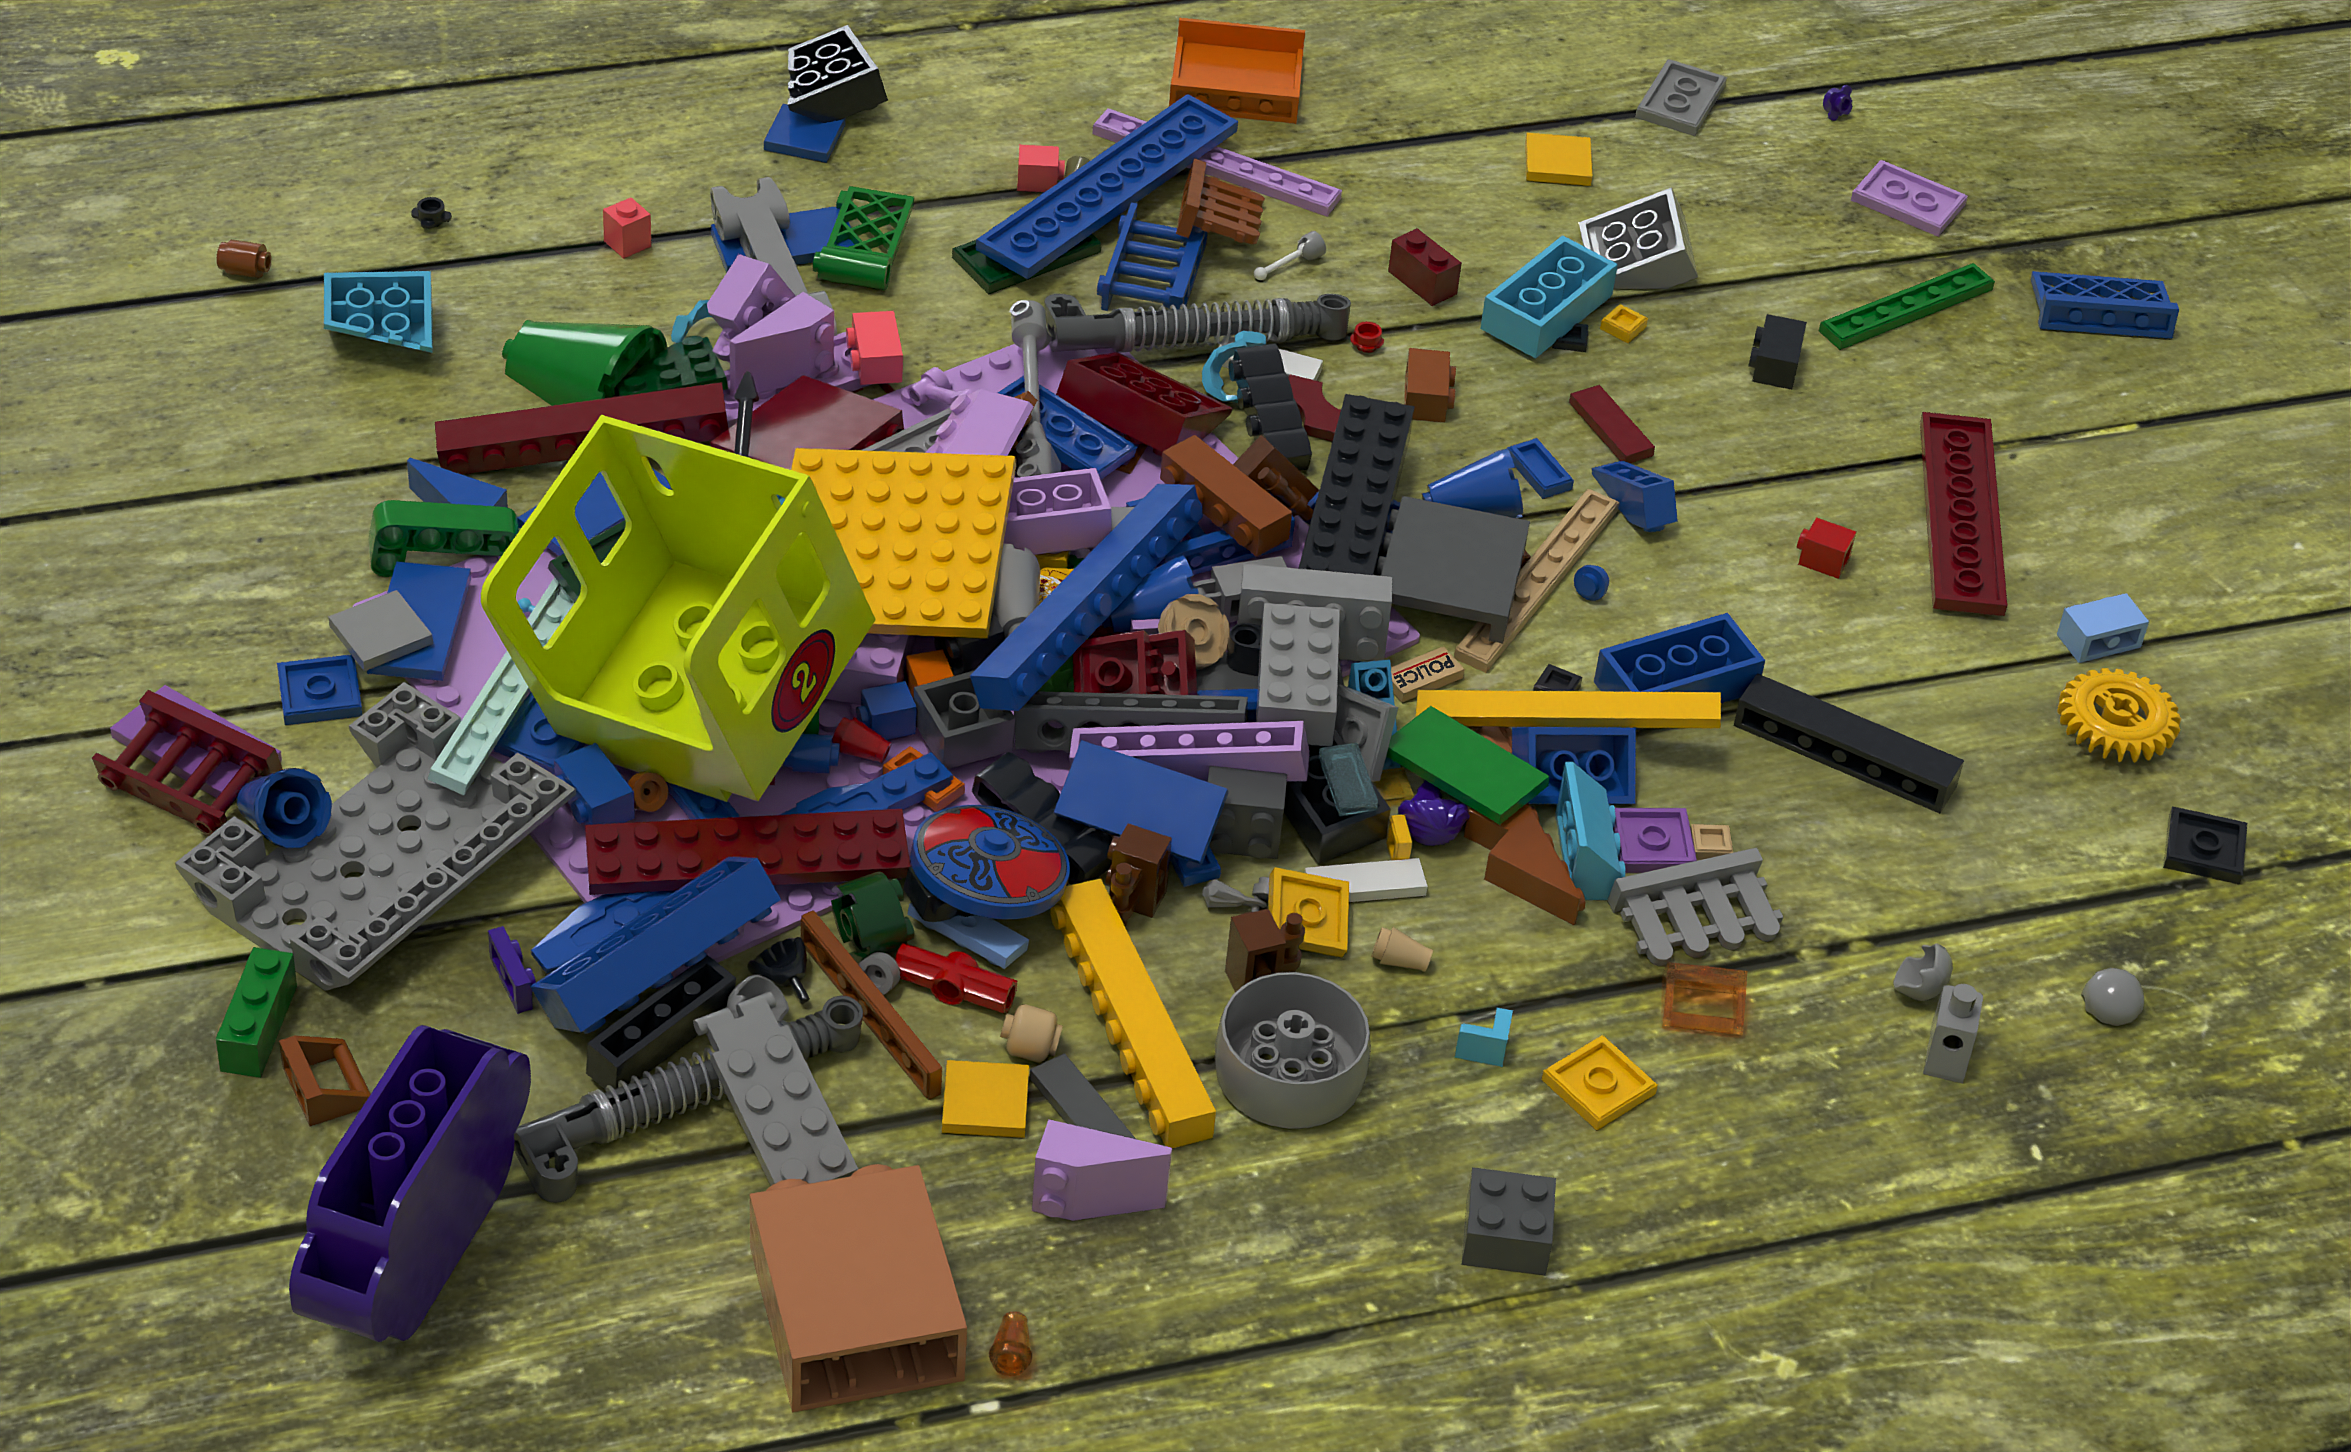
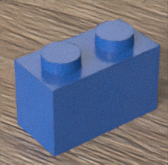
[554,743,635,825]

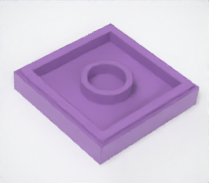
[1613,808,1697,873]

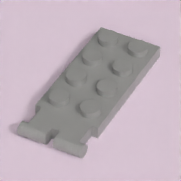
[693,992,858,1186]

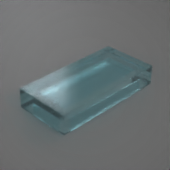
[1319,742,1378,816]

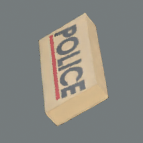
[1391,646,1465,703]

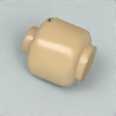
[1000,1004,1063,1063]

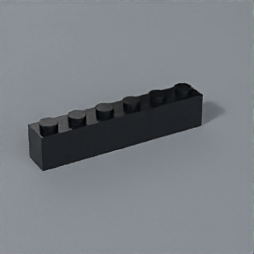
[1733,673,1964,814]

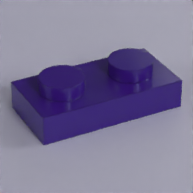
[488,926,536,1014]

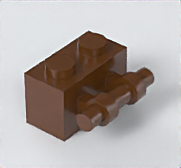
[1233,435,1319,521]
[1105,823,1172,927]
[1225,909,1305,992]

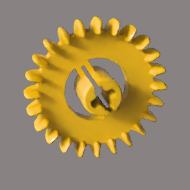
[2057,668,2181,763]

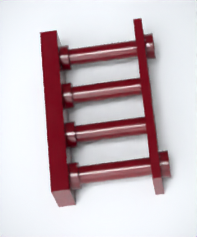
[92,690,283,836]

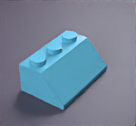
[1555,762,1625,900]

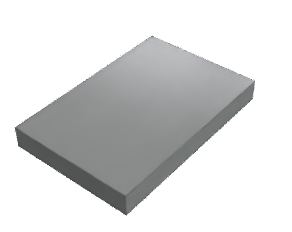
[1635,59,1727,136]

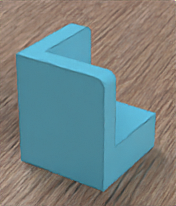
[1455,1008,1513,1067]

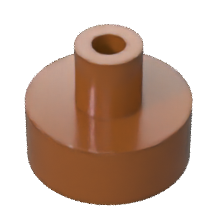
[628,772,668,812]

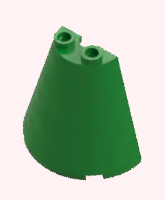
[502,320,668,406]

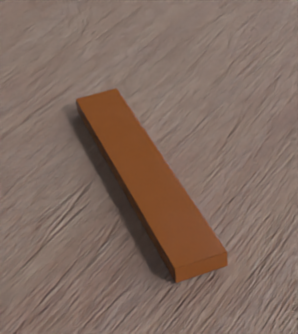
[801,910,942,1100]

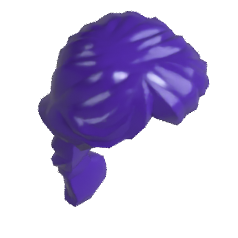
[1398,779,1470,846]

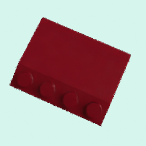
[1056,352,1233,457]

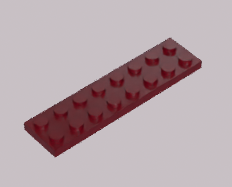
[1920,412,2008,616]
[585,809,910,895]

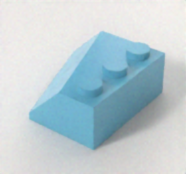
[324,271,433,353]

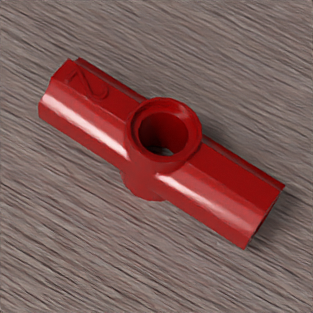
[895,943,1018,1013]

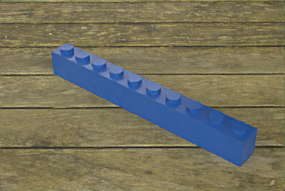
[970,484,1203,711]

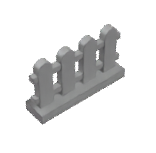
[1607,848,1783,966]

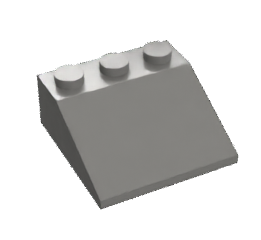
[1579,187,1698,289]

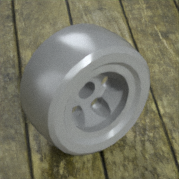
[1215,972,1371,1129]

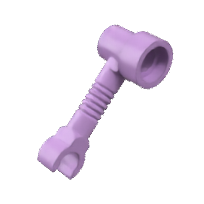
[907,367,973,406]

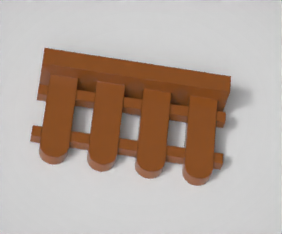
[1176,158,1265,245]

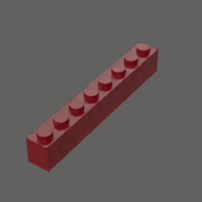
[435,382,729,475]

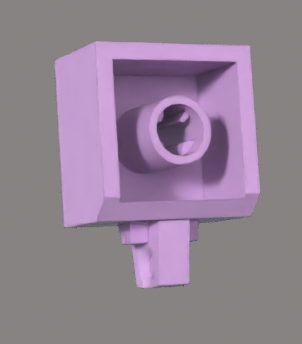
[707,254,796,363]

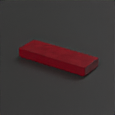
[1569,385,1655,463]

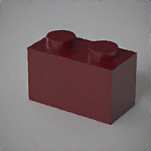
[1388,228,1462,306]

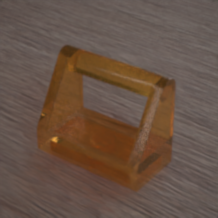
[1661,962,1748,1035]

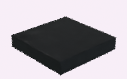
[2163,806,2247,884]

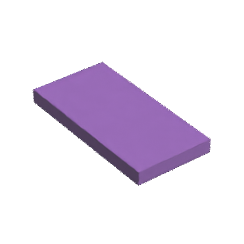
[110,685,282,798]

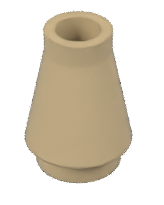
[1371,927,1433,972]

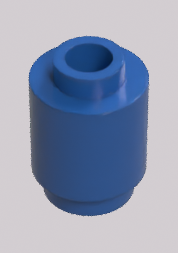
[783,733,840,774]

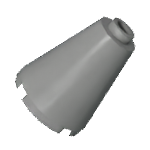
[992,544,1041,639]

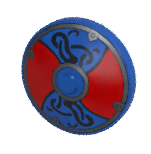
[910,805,1070,919]

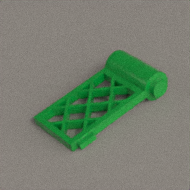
[813,186,914,290]

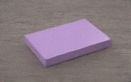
[1851,160,1968,237]

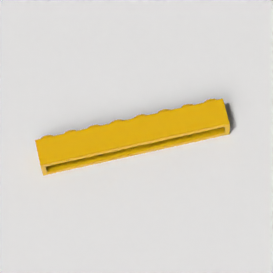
[1050,878,1216,1148]

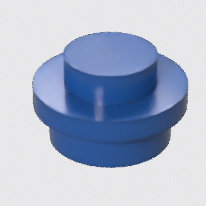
[1574,565,1609,601]

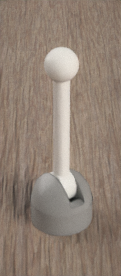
[1254,231,1326,281]

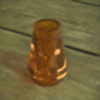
[989,1311,1032,1376]

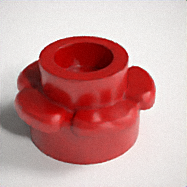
[1350,321,1384,353]

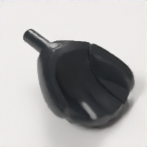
[747,937,810,1004]

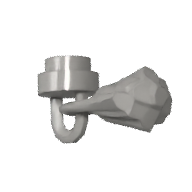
[1202,877,1269,912]

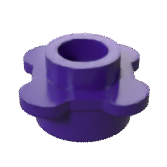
[1823,85,1853,121]

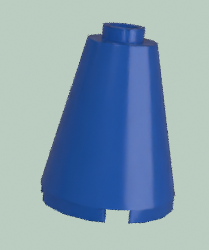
[1422,448,1523,519]
[1102,555,1199,633]
[237,768,332,848]

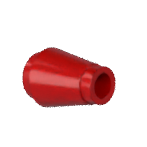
[832,717,892,763]

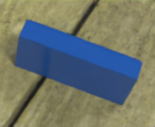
[1507,438,1574,499]

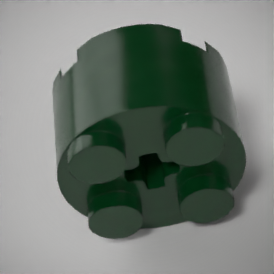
[831,871,915,963]

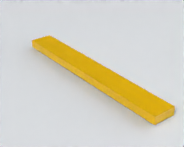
[1416,690,1721,729]

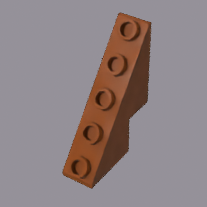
[1464,803,1585,925]

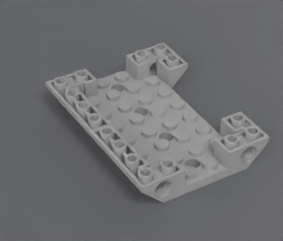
[175,682,576,991]

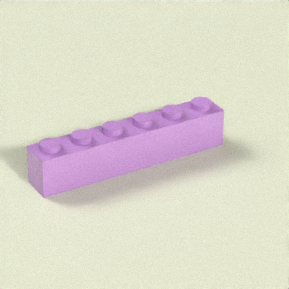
[1069,721,1309,782]

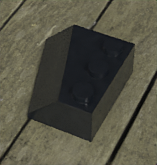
[788,25,888,123]

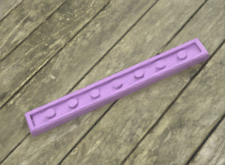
[1092,108,1342,217]

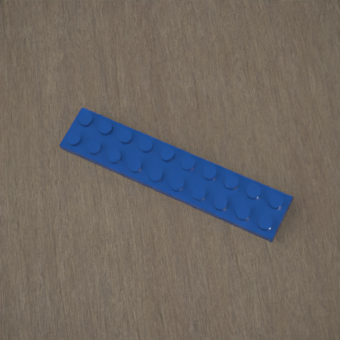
[976,94,1238,279]

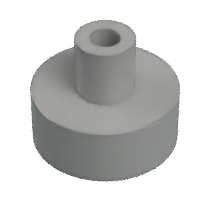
[859,952,900,995]

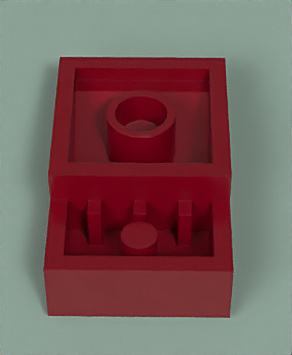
[1073,630,1197,695]

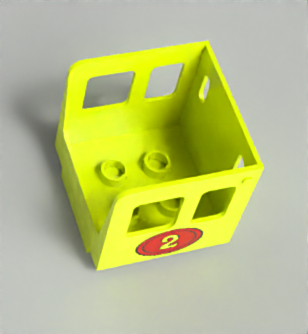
[481,415,876,802]

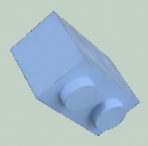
[2057,593,2149,663]

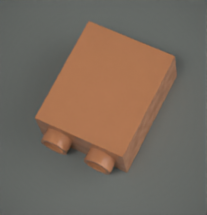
[750,1164,967,1413]

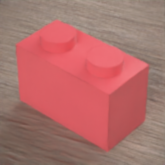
[846,311,903,385]

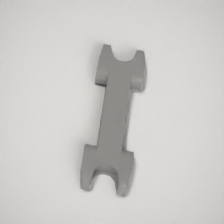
[710,177,837,336]

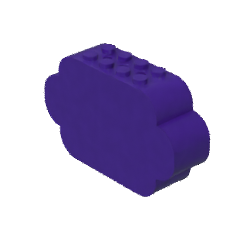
[289,1025,531,1342]

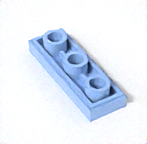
[907,902,1029,969]

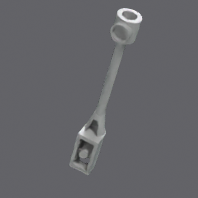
[1010,300,1061,477]

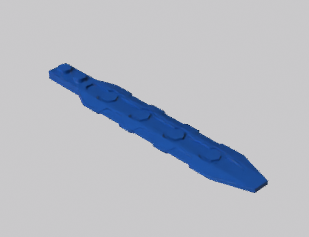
[531,752,953,974]

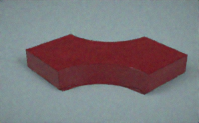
[1288,374,1341,442]

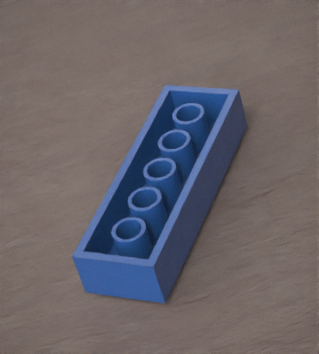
[530,857,781,1034]

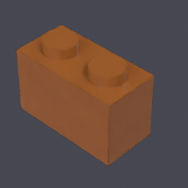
[1404,348,1456,423]

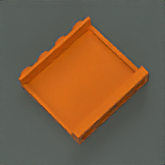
[1169,18,1305,124]

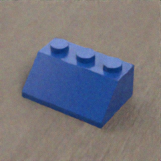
[1512,727,1636,804]

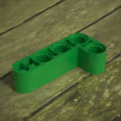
[368,500,519,577]

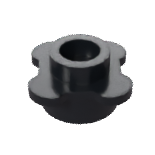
[411,197,452,229]

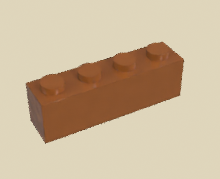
[1160,435,1292,557]

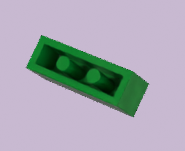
[216,947,297,1078]

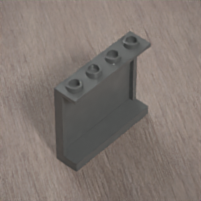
[1375,496,1530,643]

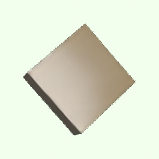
[1690,824,1733,861]

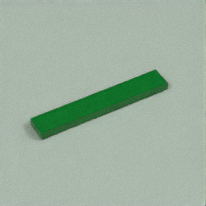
[1819,263,1995,350]

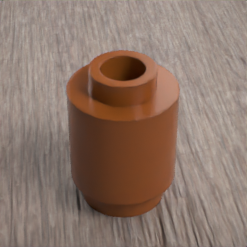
[217,239,272,278]

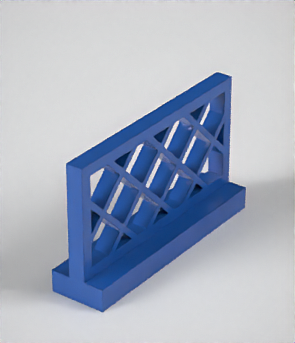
[2030,271,2179,339]

